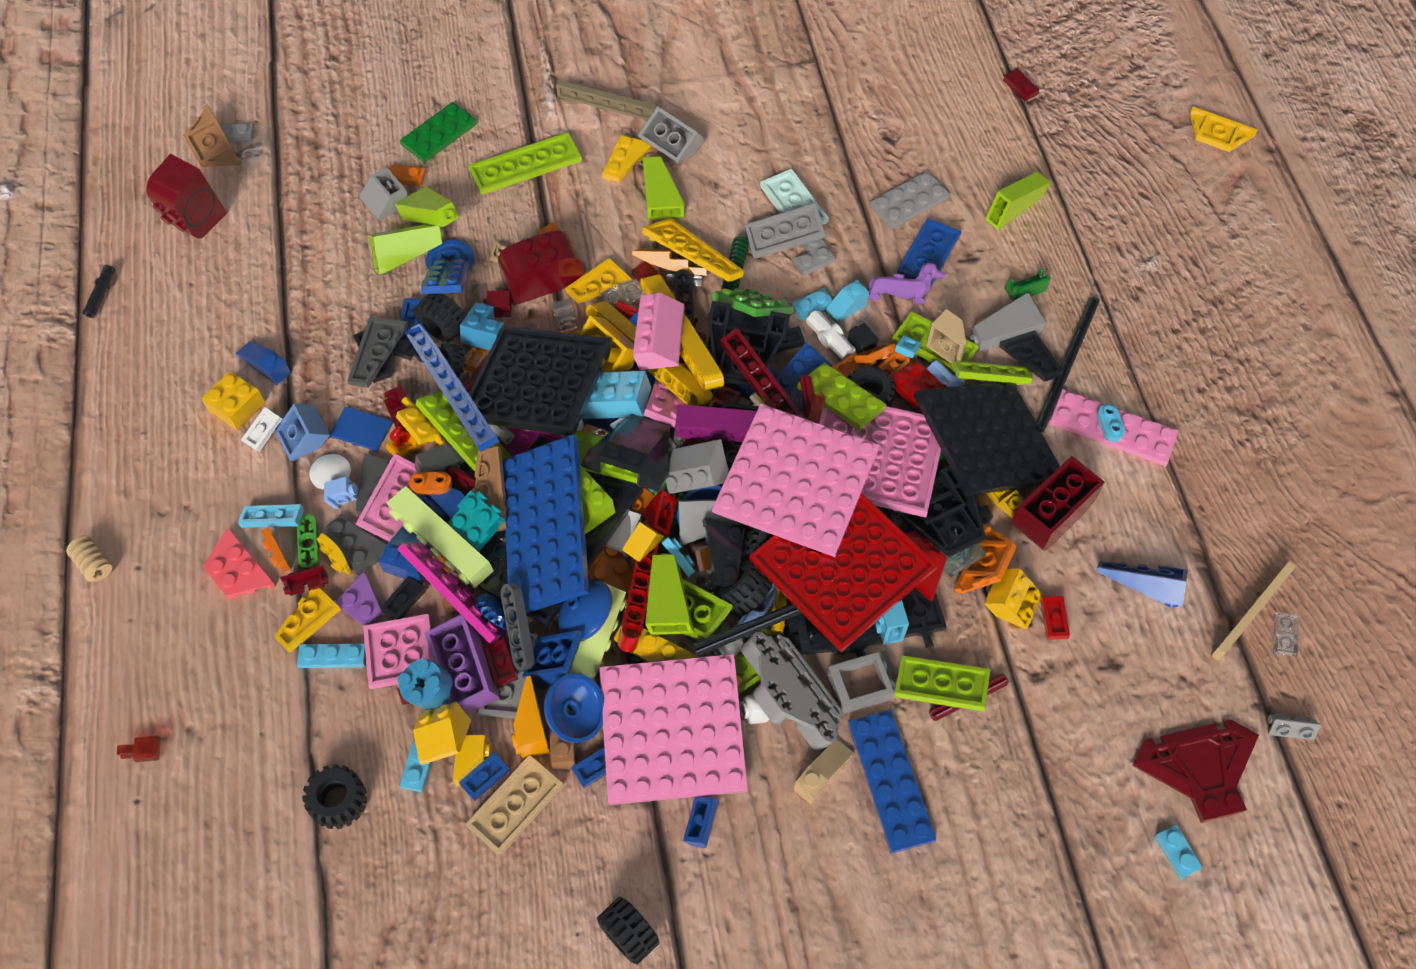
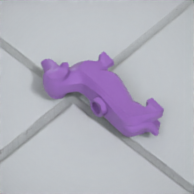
[866,263,946,305]

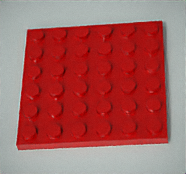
[749,493,938,653]

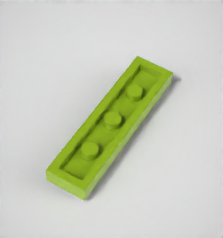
[952,360,1033,385]

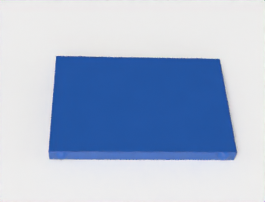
[330,406,393,452]

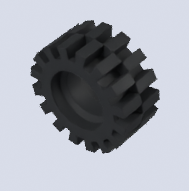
[438,342,466,378]

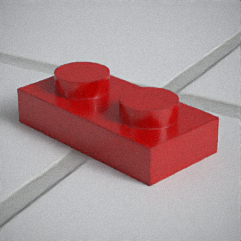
[1040,596,1070,640]

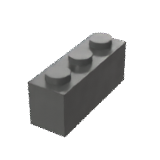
[415,443,472,482]

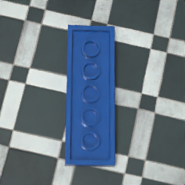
[848,710,936,854]

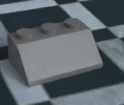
[638,106,704,163]
[666,439,729,494]

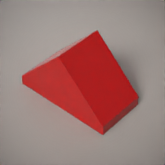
[642,490,678,537]

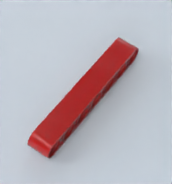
[618,544,659,652]

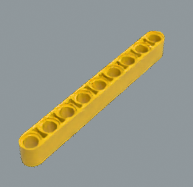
[640,274,724,391]
[586,301,713,406]

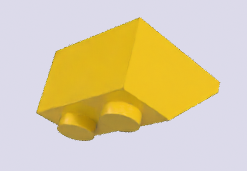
[413,702,471,765]

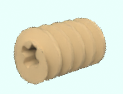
[66,535,112,582]

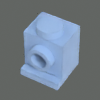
[324,476,359,509]

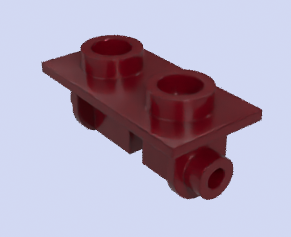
[280,565,329,596]

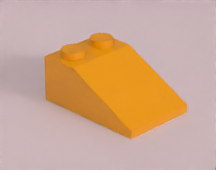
[511,676,550,761]

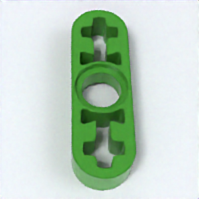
[297,514,320,570]

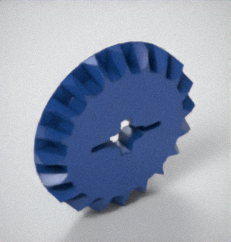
[426,240,475,270]
[476,593,529,630]

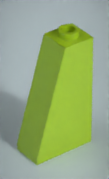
[643,156,684,220]
[985,172,1051,230]
[394,186,459,227]
[368,224,444,274]
[645,553,694,635]

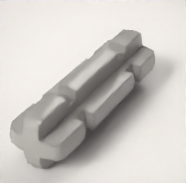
[666,273,703,286]

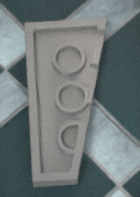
[477,633,540,719]

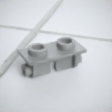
[1268,713,1321,740]

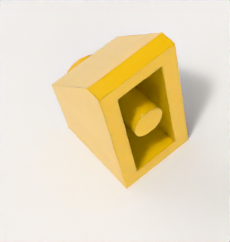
[453,735,491,786]

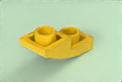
[986,490,1024,518]
[317,533,352,575]

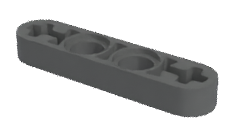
[501,583,534,670]

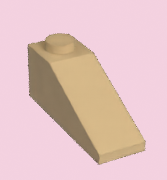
[794,739,854,805]

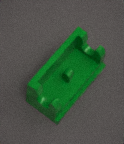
[1004,269,1051,302]

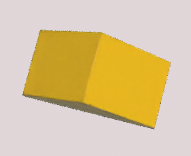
[622,522,664,562]

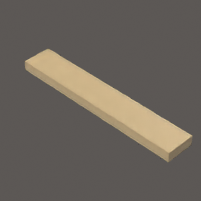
[1211,561,1296,661]

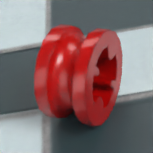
[390,426,411,446]

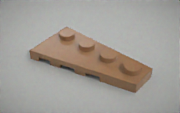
[472,446,507,532]

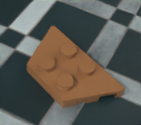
[183,104,242,167]

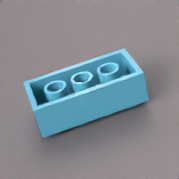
[582,371,651,419]

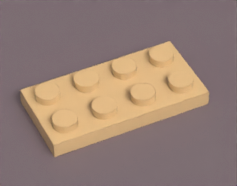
[465,755,564,857]

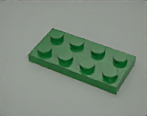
[400,102,477,163]

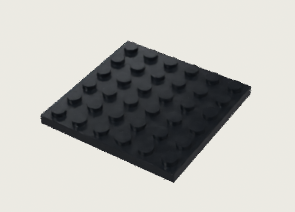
[469,326,613,436]
[913,382,1060,496]

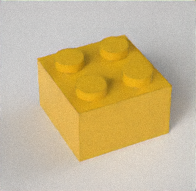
[201,371,265,431]

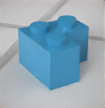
[460,302,504,351]

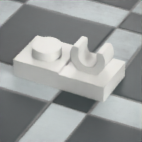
[241,407,282,452]

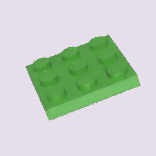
[712,288,793,317]

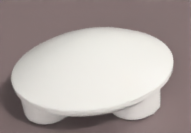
[309,454,351,490]

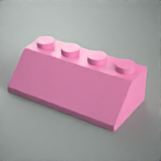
[633,293,685,370]

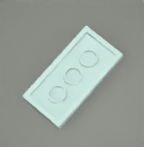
[760,169,829,225]

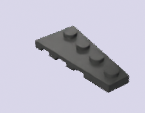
[347,316,409,388]

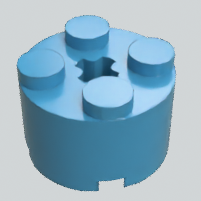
[398,659,453,710]

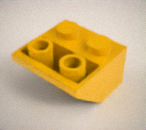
[984,568,1042,629]

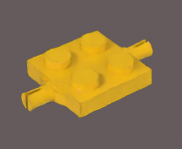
[396,396,447,446]

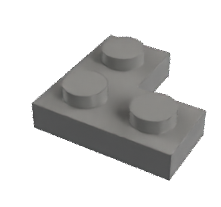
[793,239,835,276]

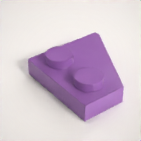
[335,573,383,626]

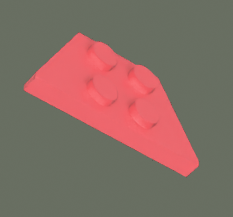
[203,529,275,599]

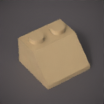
[926,309,966,365]

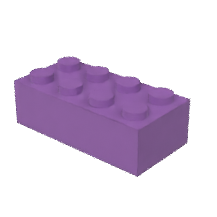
[425,615,500,714]

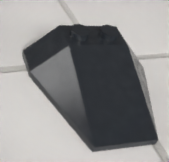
[708,301,790,387]
[581,414,670,492]
[895,466,986,557]

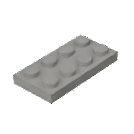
[869,171,950,230]
[745,203,826,259]

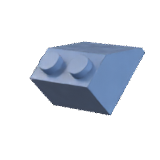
[275,403,330,461]

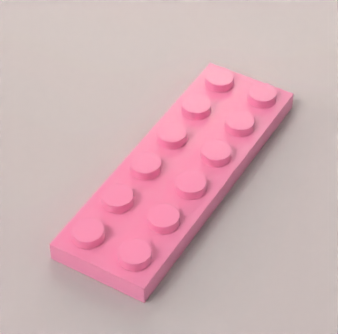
[1049,389,1178,466]

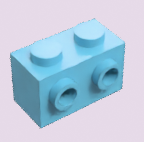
[874,600,909,645]

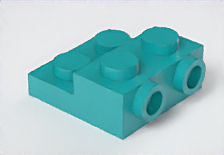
[447,490,506,552]

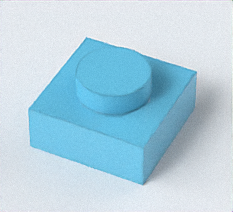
[895,335,922,358]

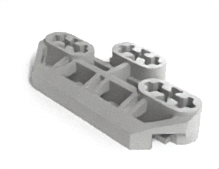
[742,632,842,752]

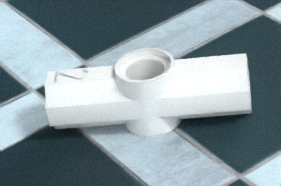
[806,310,856,360]

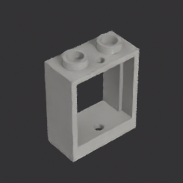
[826,652,895,714]

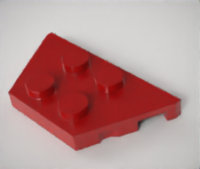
[906,531,947,602]

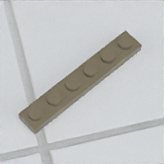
[556,80,657,121]

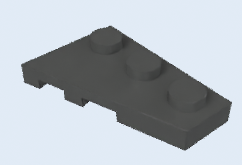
[355,453,390,515]
[323,516,386,575]

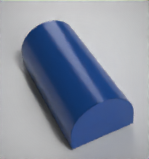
[683,797,719,848]

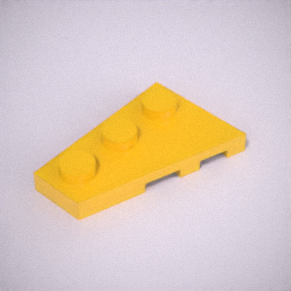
[602,135,654,182]
[274,588,341,654]

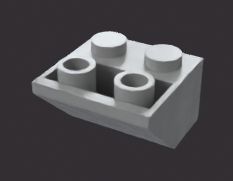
[359,167,408,221]

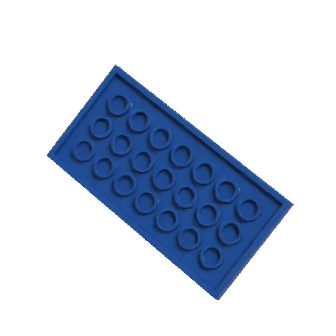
[502,435,589,617]

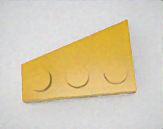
[565,258,634,304]

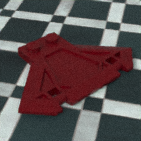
[1132,719,1259,823]

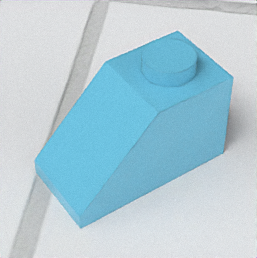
[825,280,869,323]

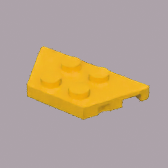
[1190,106,1258,152]

